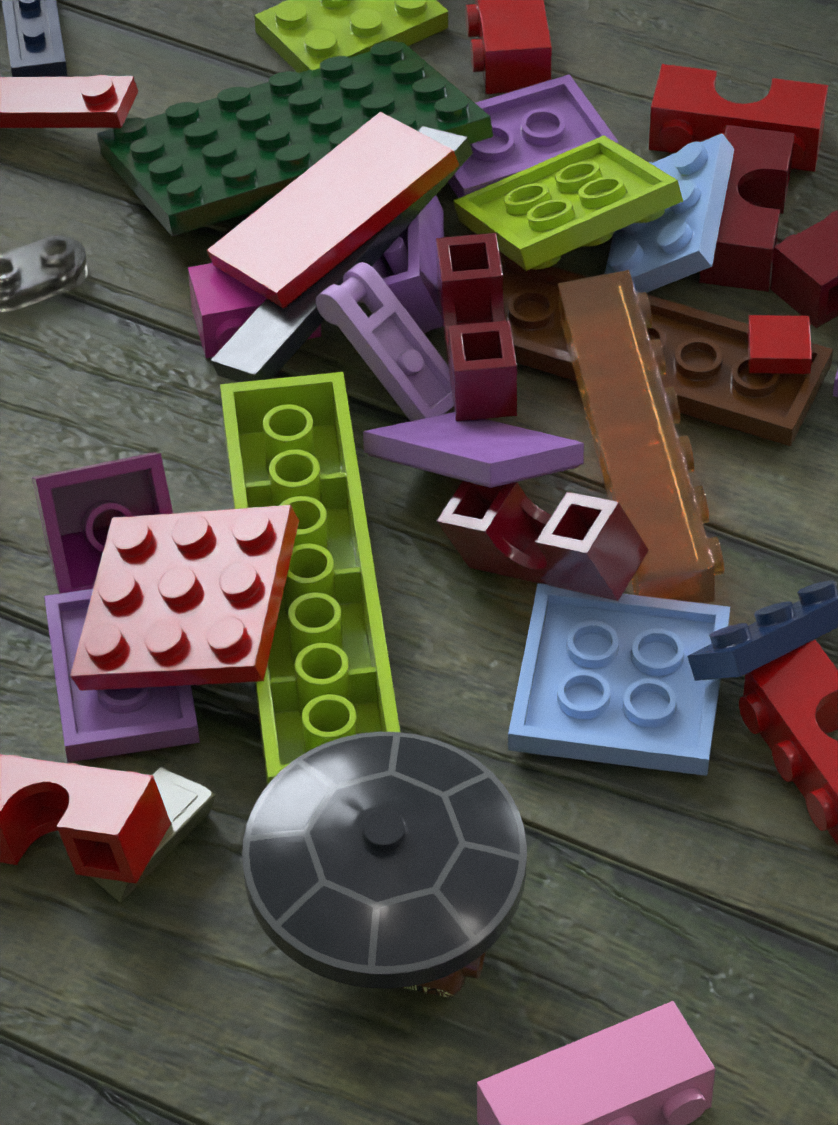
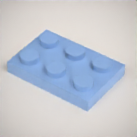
[603,133,734,293]

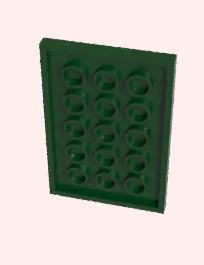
[96,41,493,236]

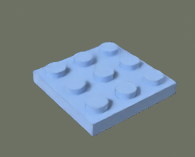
[508,583,730,776]

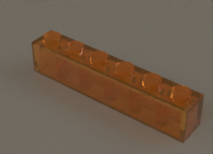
[558,270,724,603]

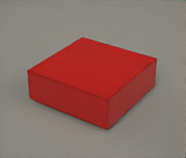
[747,315,812,374]

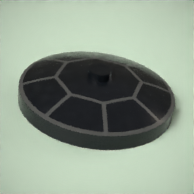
[242,732,527,989]

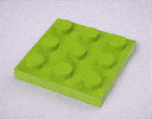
[453,135,683,271]

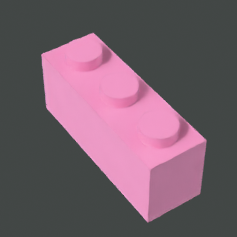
[477,1001,715,1125]

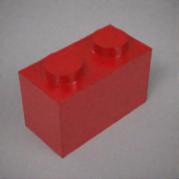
[465,0,552,94]

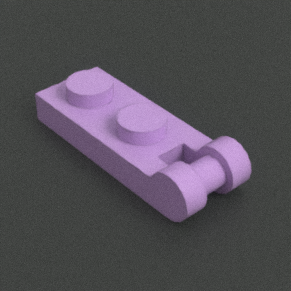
[316,262,454,421]

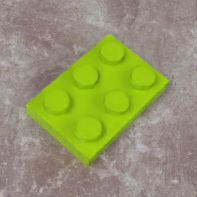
[254,0,448,73]

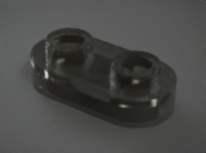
[0,235,88,312]

